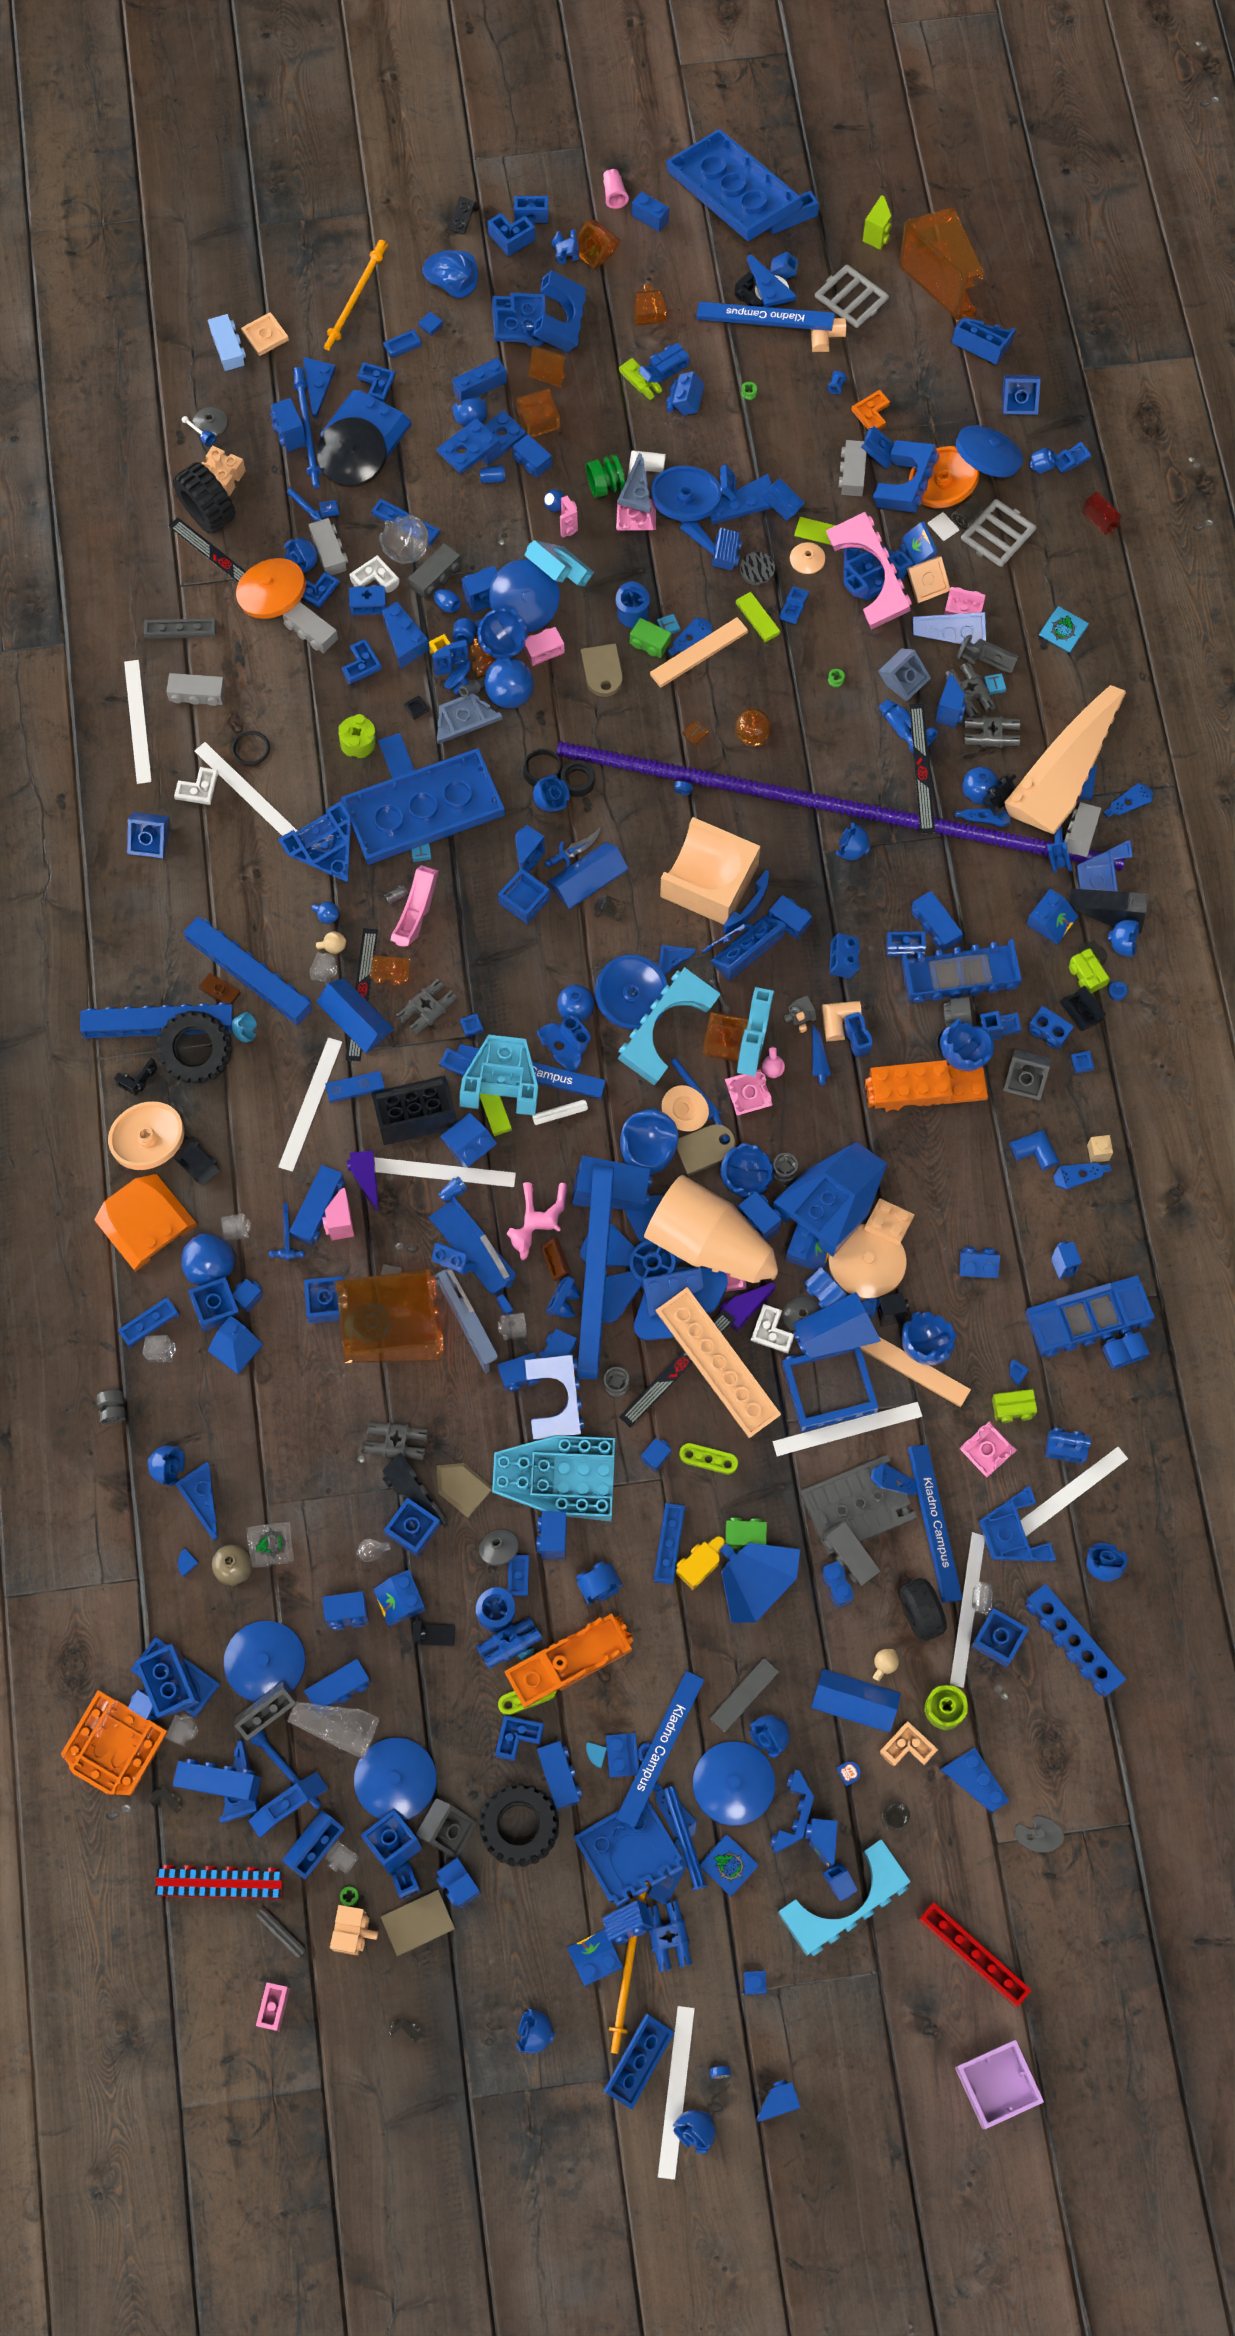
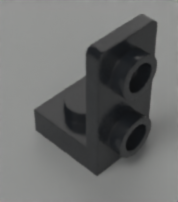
[449,196,480,235]
[735,272,763,307]
[114,1058,157,1096]
[412,1620,455,1646]

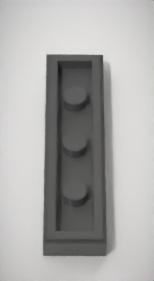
[144,618,216,639]
[710,1658,779,1733]

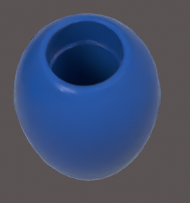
[434,589,460,613]

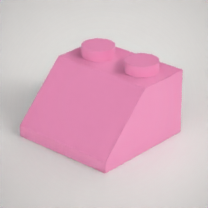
[322,1188,354,1240]

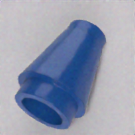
[438,1176,468,1202]

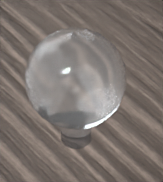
[357,1538,390,1562]

